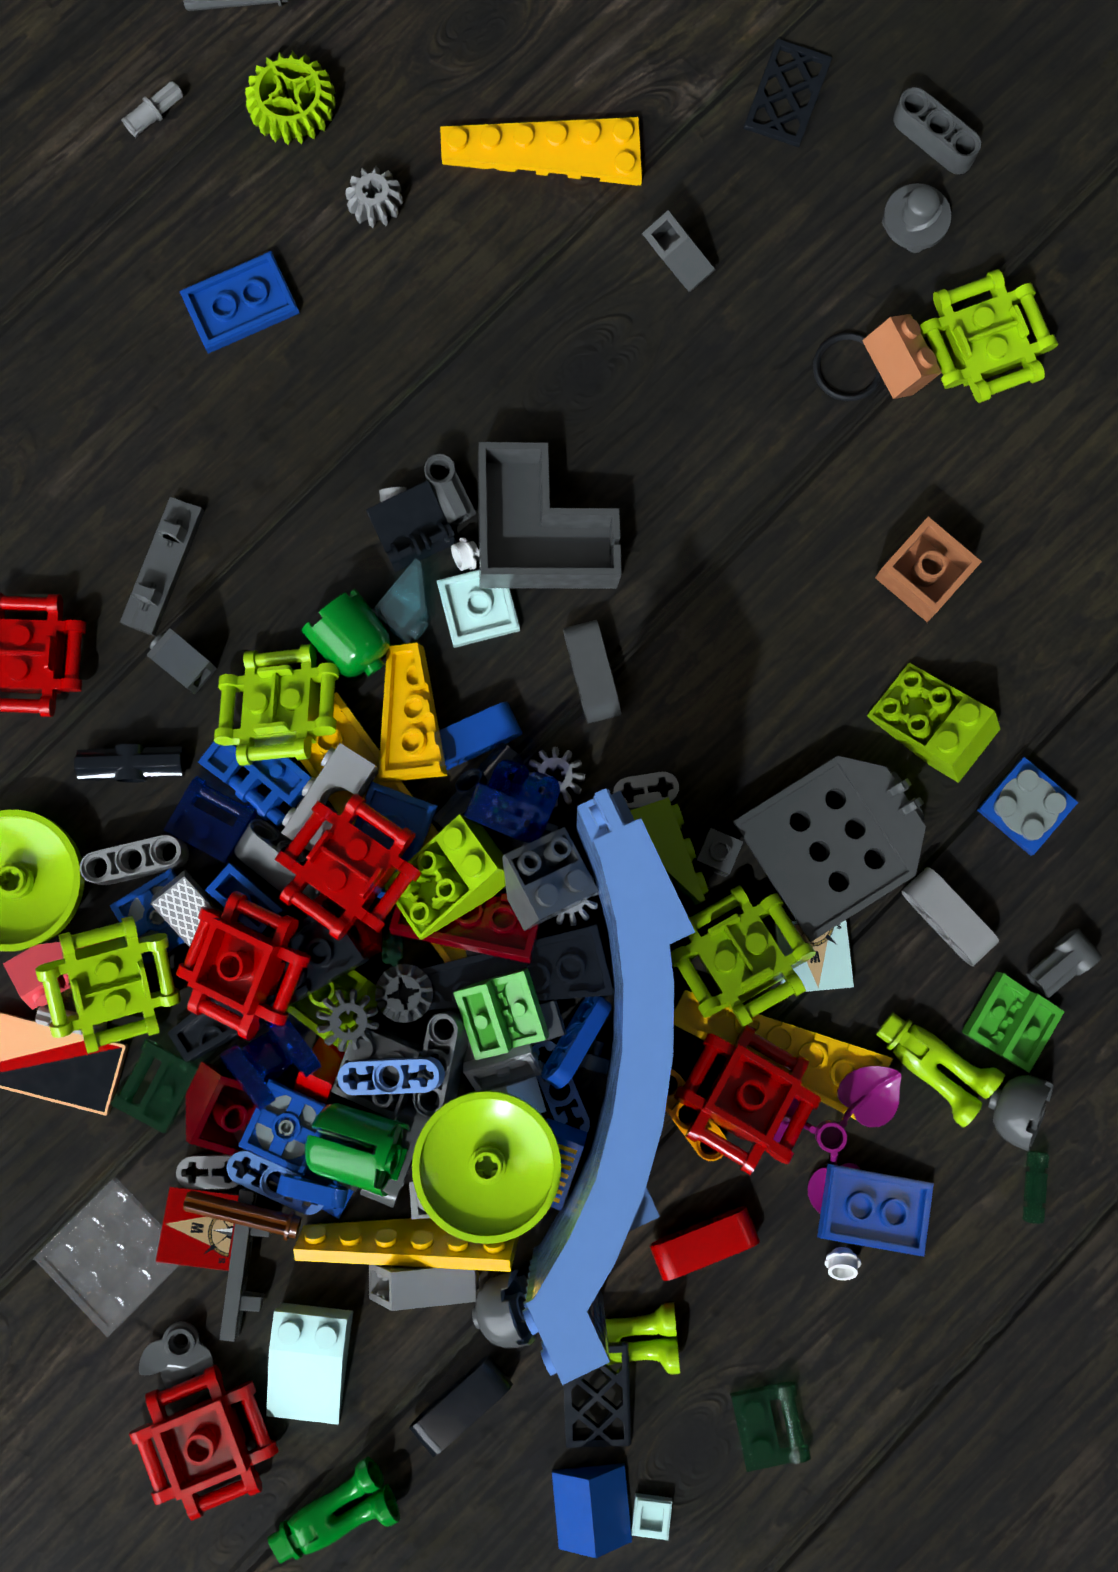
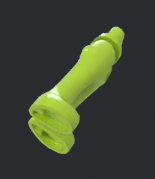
[876,1012,1005,1127]
[606,1302,680,1375]

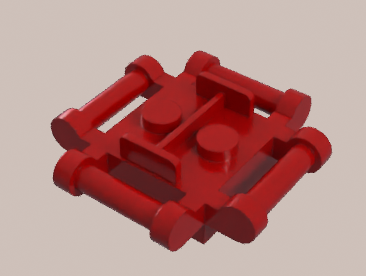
[0,592,87,717]
[274,793,422,941]
[176,891,311,1041]
[674,1025,822,1175]
[129,1365,279,1521]

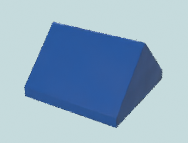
[552,1463,632,1558]

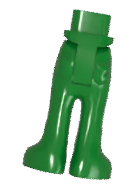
[267,1457,400,1564]

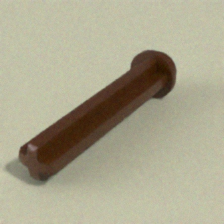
[183,1191,302,1241]

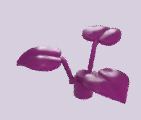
[773,1066,902,1214]

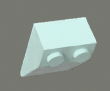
[266,1303,353,1425]

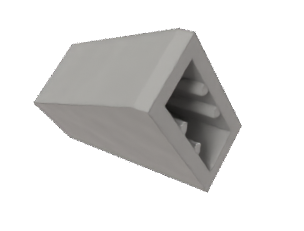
[369,1265,480,1311]

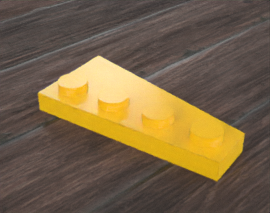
[378,642,447,782]

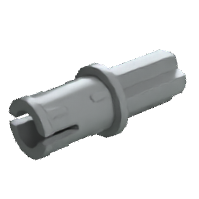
[121,81,183,138]

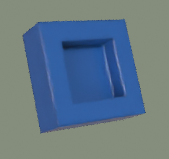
[198,741,242,784]

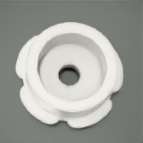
[451,537,479,571]
[825,1247,861,1280]

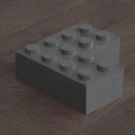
[478,442,622,589]

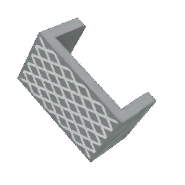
[150,870,223,947]

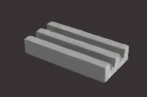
[463,1044,543,1091]

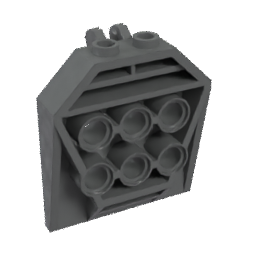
[733,756,926,942]

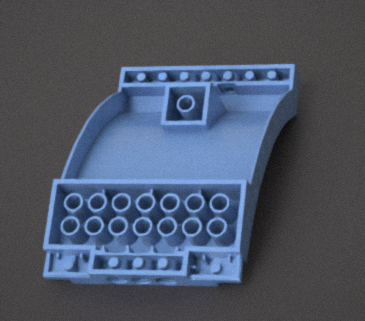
[522,788,695,1385]

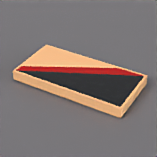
[0,1012,129,1116]

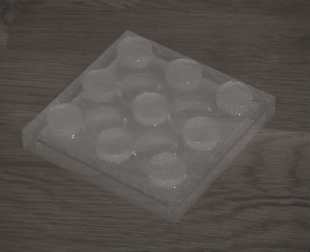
[33,1178,180,1337]

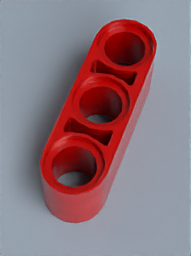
[649,1206,760,1281]

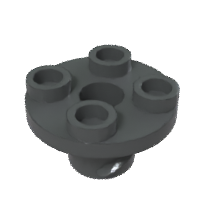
[882,183,951,253]

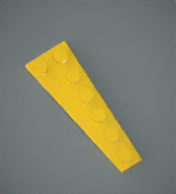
[293,1218,519,1272]

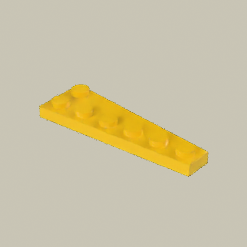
[440,117,642,186]
[674,990,893,1120]

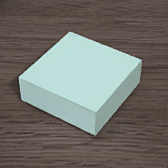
[631,1493,672,1540]

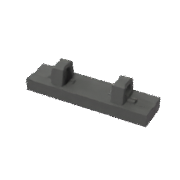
[120,497,205,636]
[219,1187,273,1342]

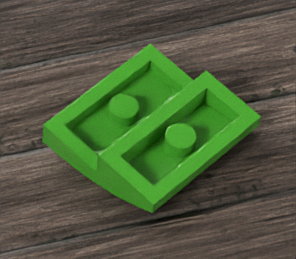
[453,967,550,1060]
[962,972,1064,1073]

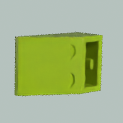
[867,663,1000,783]
[630,797,708,906]
[384,814,506,940]

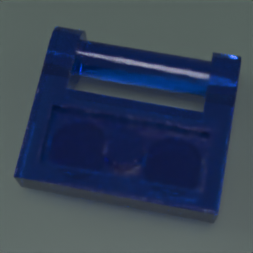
[164,776,257,864]

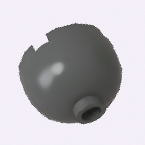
[988,1075,1054,1151]
[472,1269,537,1348]

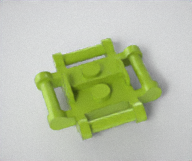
[920,269,1058,403]
[214,644,339,766]
[671,885,816,1027]
[35,915,181,1054]

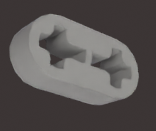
[613,772,679,810]
[176,1154,248,1189]

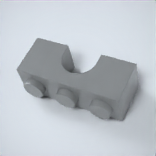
[281,743,379,851]

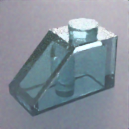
[372,558,429,644]

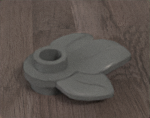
[139,1321,214,1389]

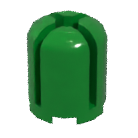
[304,1103,410,1196]

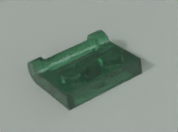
[110,1039,199,1134]
[730,1382,811,1472]

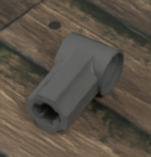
[424,454,476,526]
[1026,928,1102,997]

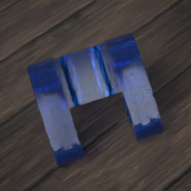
[464,759,560,843]
[220,1019,321,1111]

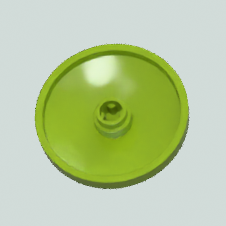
[0,810,85,952]
[412,1090,561,1244]

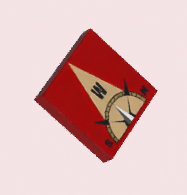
[156,1187,239,1271]

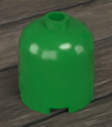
[301,588,390,678]

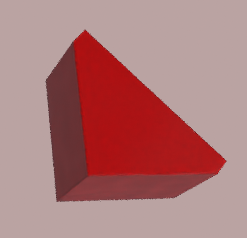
[294,1037,347,1104]

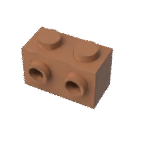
[862,314,942,399]

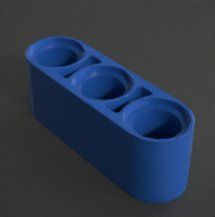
[439,702,523,770]

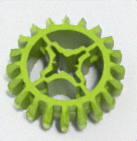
[245,51,336,146]

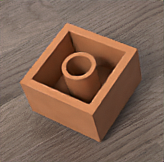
[875,516,982,622]

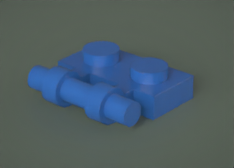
[229,758,312,827]

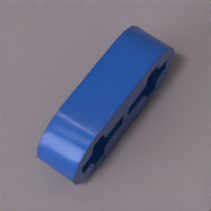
[276,1173,349,1208]

